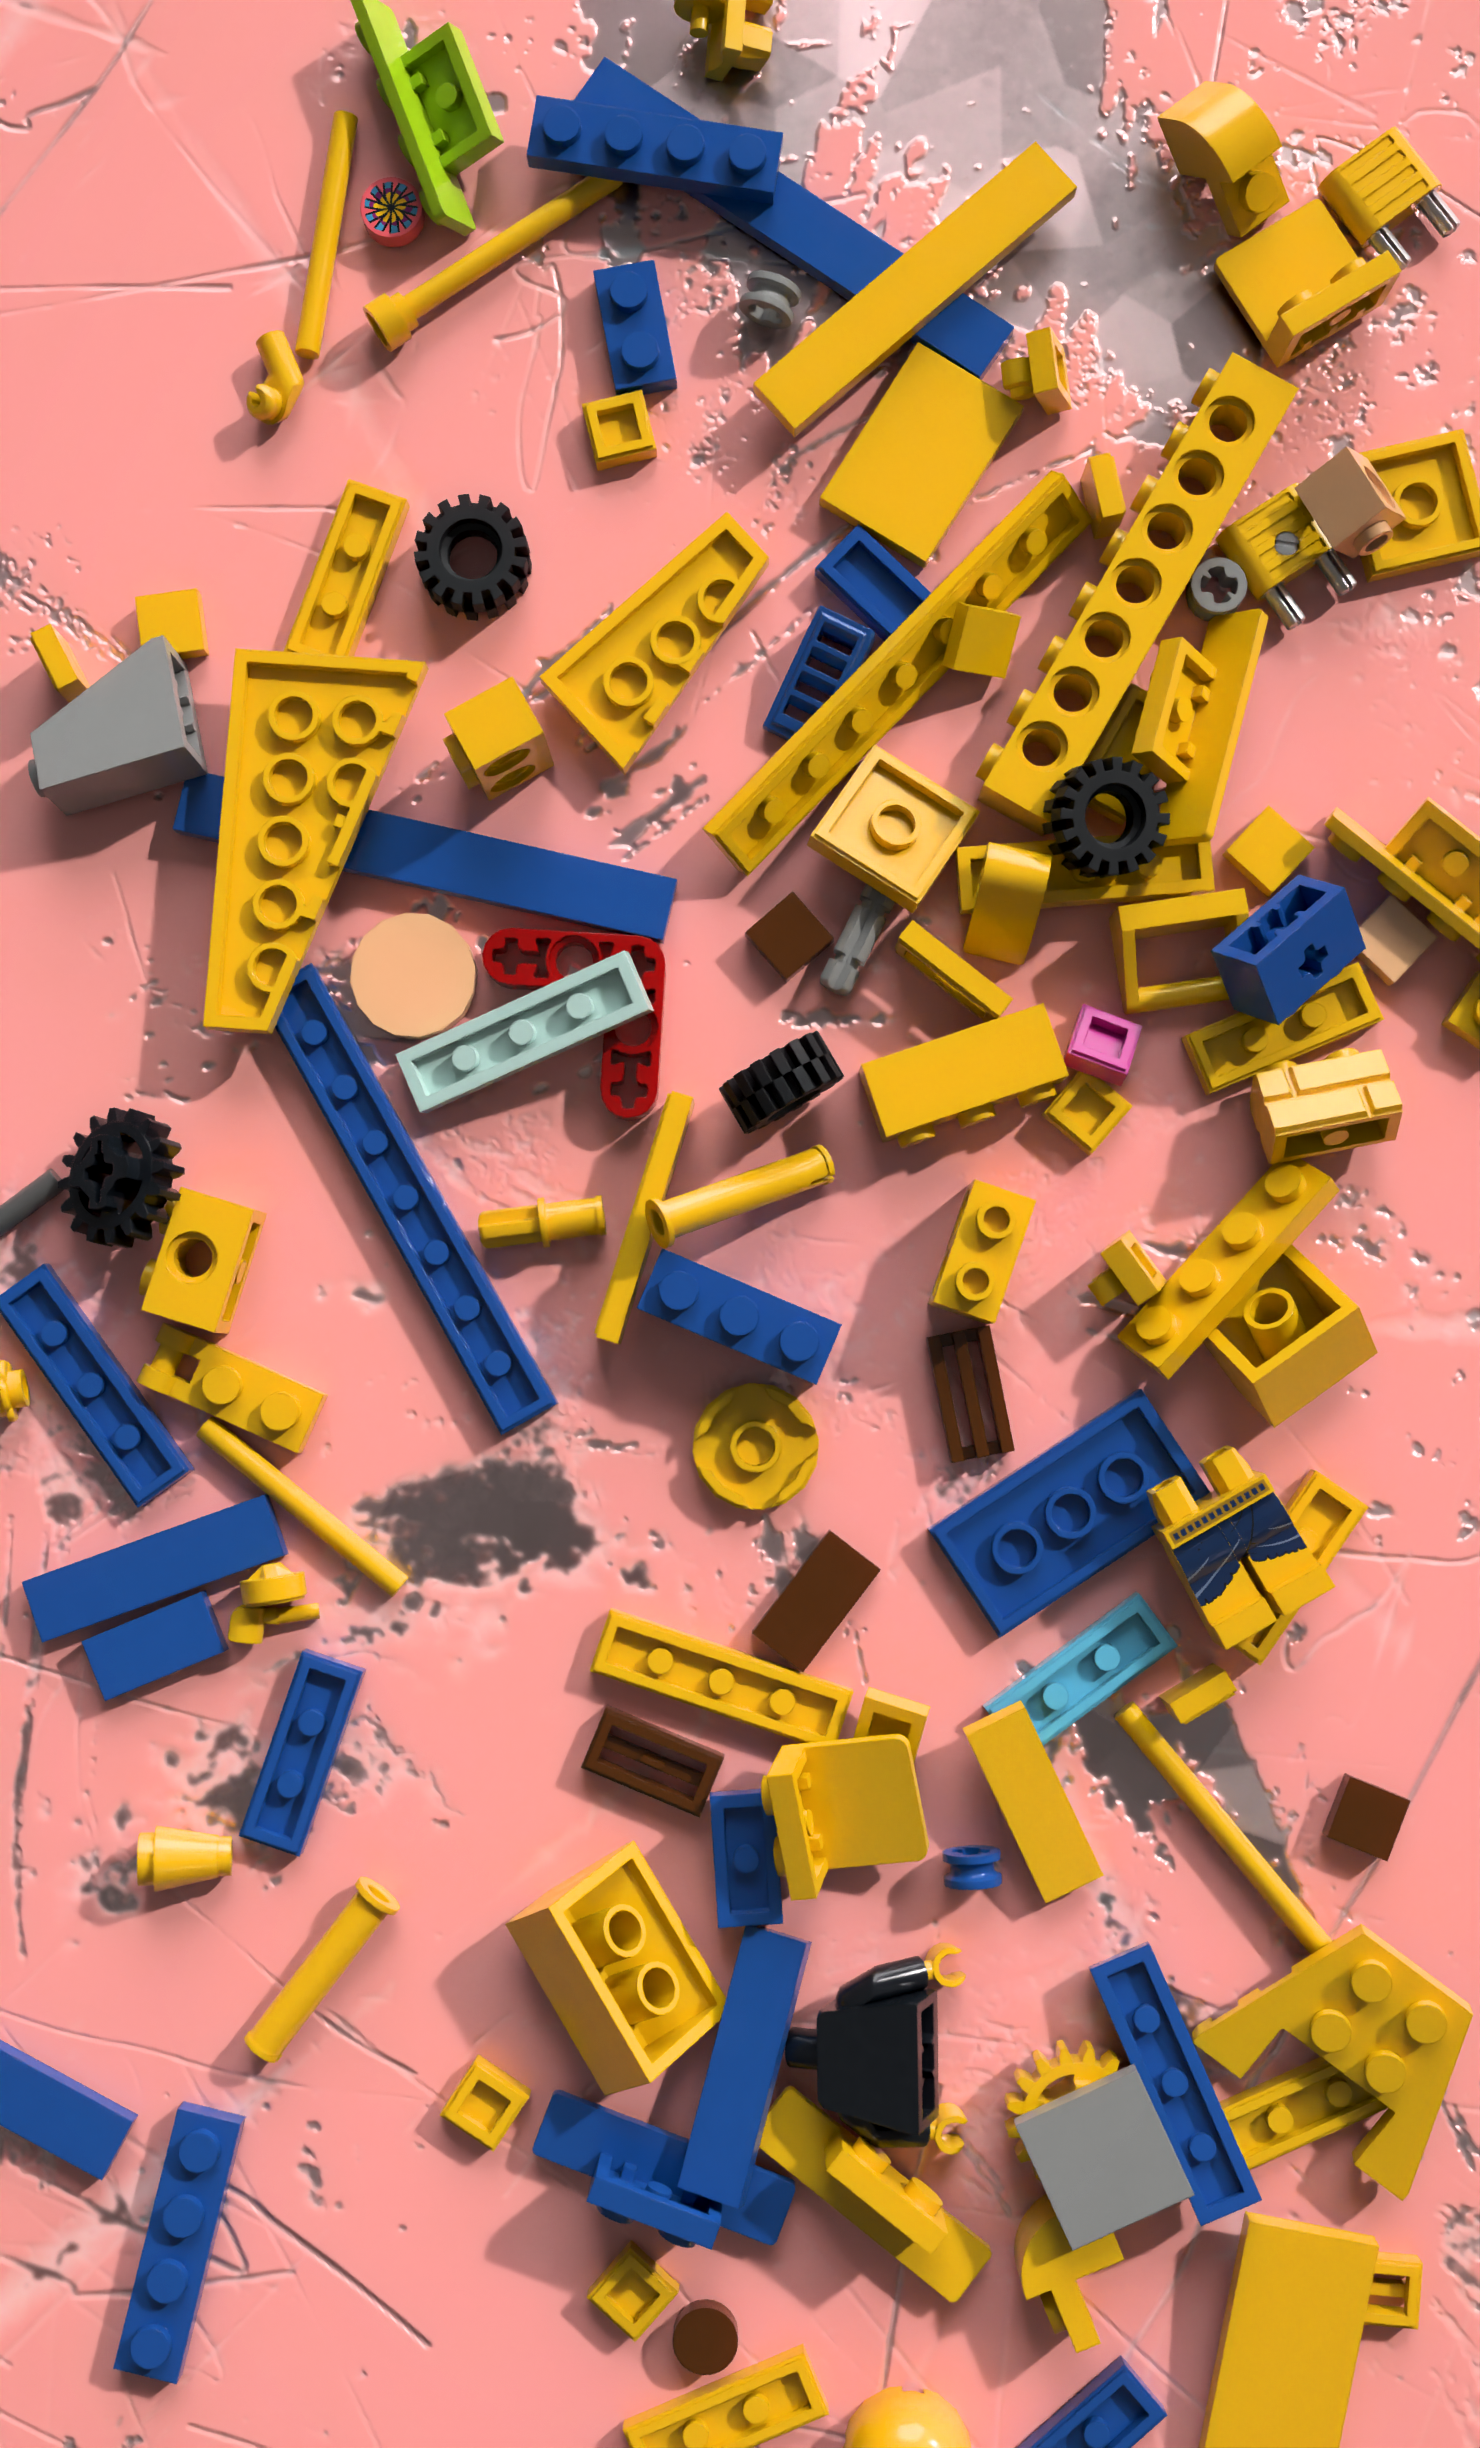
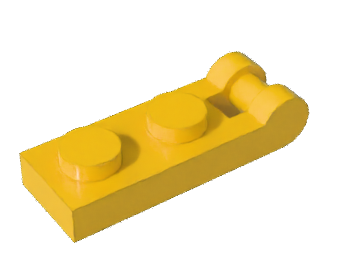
[136,1322,328,1453]

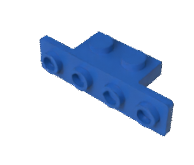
[533,2090,795,2250]

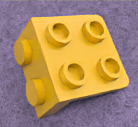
[761,1734,929,1901]

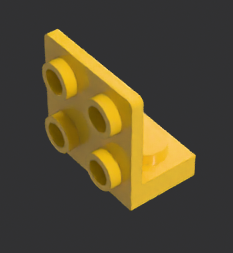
[1213,199,1402,368]

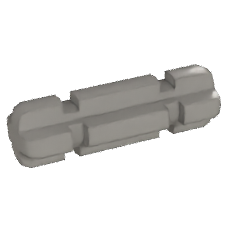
[820,884,895,996]

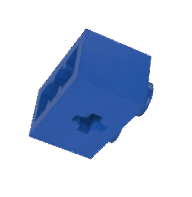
[1211,874,1366,1025]

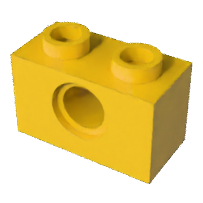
[139,1187,267,1334]

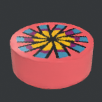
[360,177,425,247]

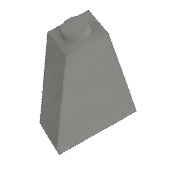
[28,635,208,816]

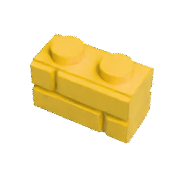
[1249,1048,1403,1164]

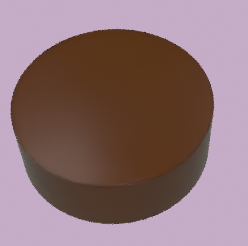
[673,2299,738,2375]

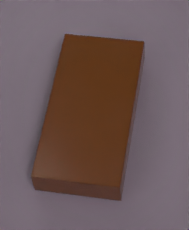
[752,1529,881,1672]

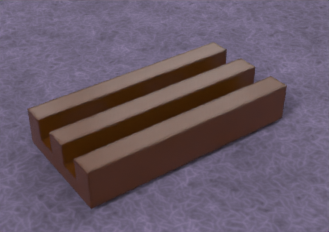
[926,1325,1015,1463]
[581,1705,725,1818]

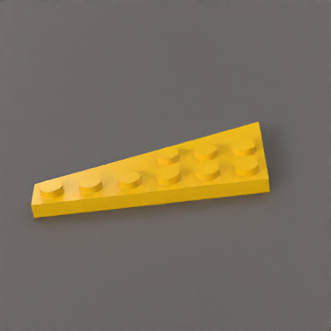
[203,648,429,1034]

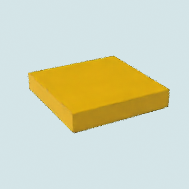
[1359,429,1480,583]
[807,745,980,913]

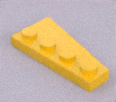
[539,512,769,775]

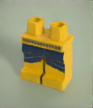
[1146,1445,1336,1650]

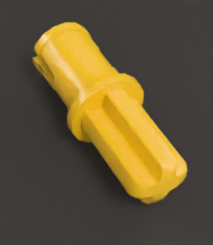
[478,1195,607,1249]

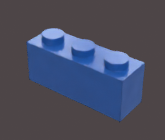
[637,1248,842,1385]

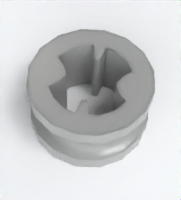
[739,270,801,329]
[1185,557,1247,621]

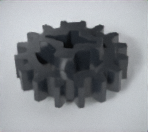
[58,1107,185,1249]

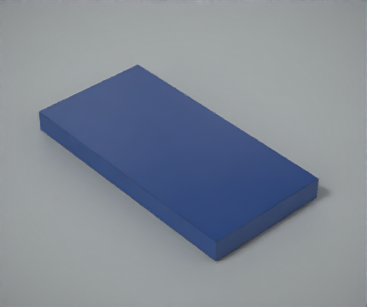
[927,1389,1210,1638]

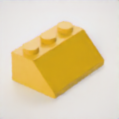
[505,1840,726,2096]

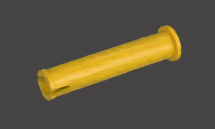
[645,1144,835,1249]
[244,1876,400,2063]

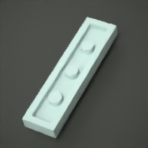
[395,950,654,1113]

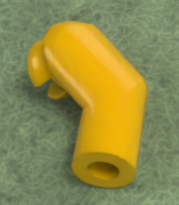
[246,330,304,425]

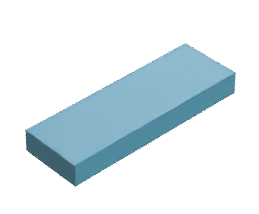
[983,1592,1178,1746]

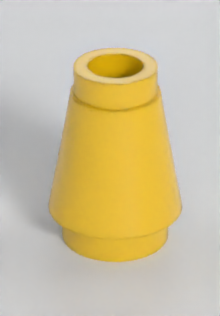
[137,1825,233,1892]

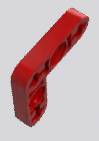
[482,928,666,1121]

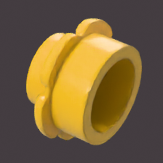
[0,1360,30,1423]

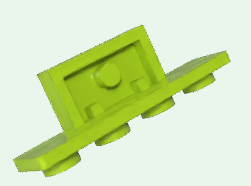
[350,0,504,236]

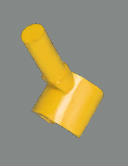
[228,1603,320,1644]

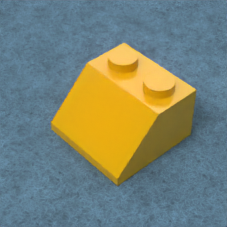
[1203,1244,1378,1428]

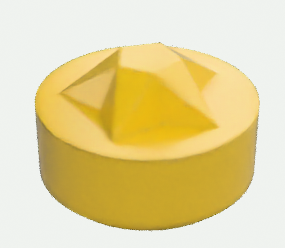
[240,1562,307,1607]

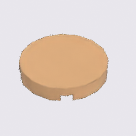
[350,913,478,1040]

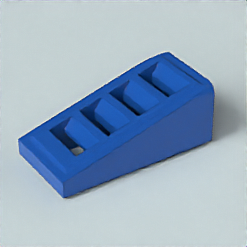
[763,606,875,741]

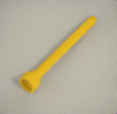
[363,176,623,352]

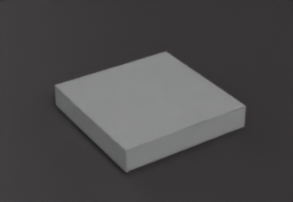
[1014,2064,1195,2251]

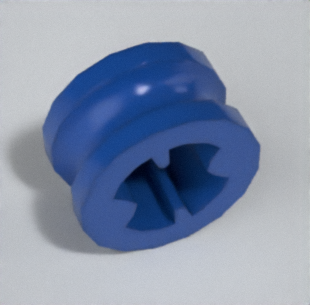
[942,1845,1002,1890]

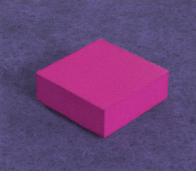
[1063,1004,1143,1087]

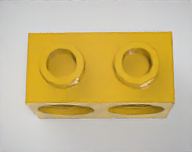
[442,676,555,801]
[928,1179,1037,1325]

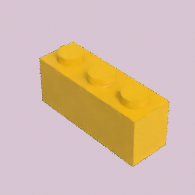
[858,1003,1069,1148]

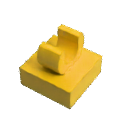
[1000,327,1072,415]
[1087,1230,1166,1306]

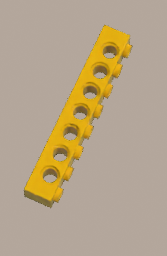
[975,352,1299,836]

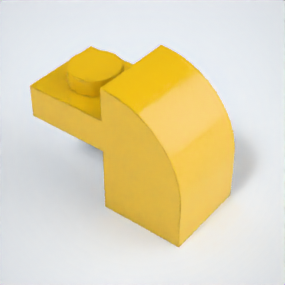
[1157,81,1290,238]
[1014,2194,1124,2354]

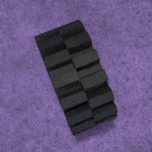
[414,494,532,621]
[1042,757,1170,878]
[719,1031,844,1134]

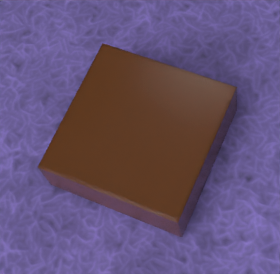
[745,891,834,983]
[1322,1773,1410,1862]

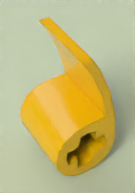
[962,842,1052,965]

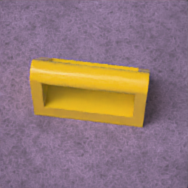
[1109,888,1249,1015]

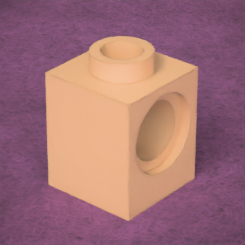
[1294,446,1406,559]

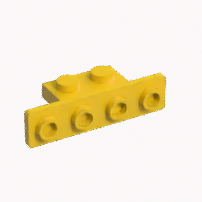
[1131,608,1268,846]
[1324,796,1480,963]
[759,2086,992,2303]

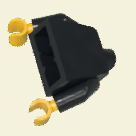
[785,1942,968,2155]

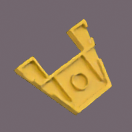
[1192,1924,1473,2201]

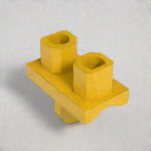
[674,0,773,81]

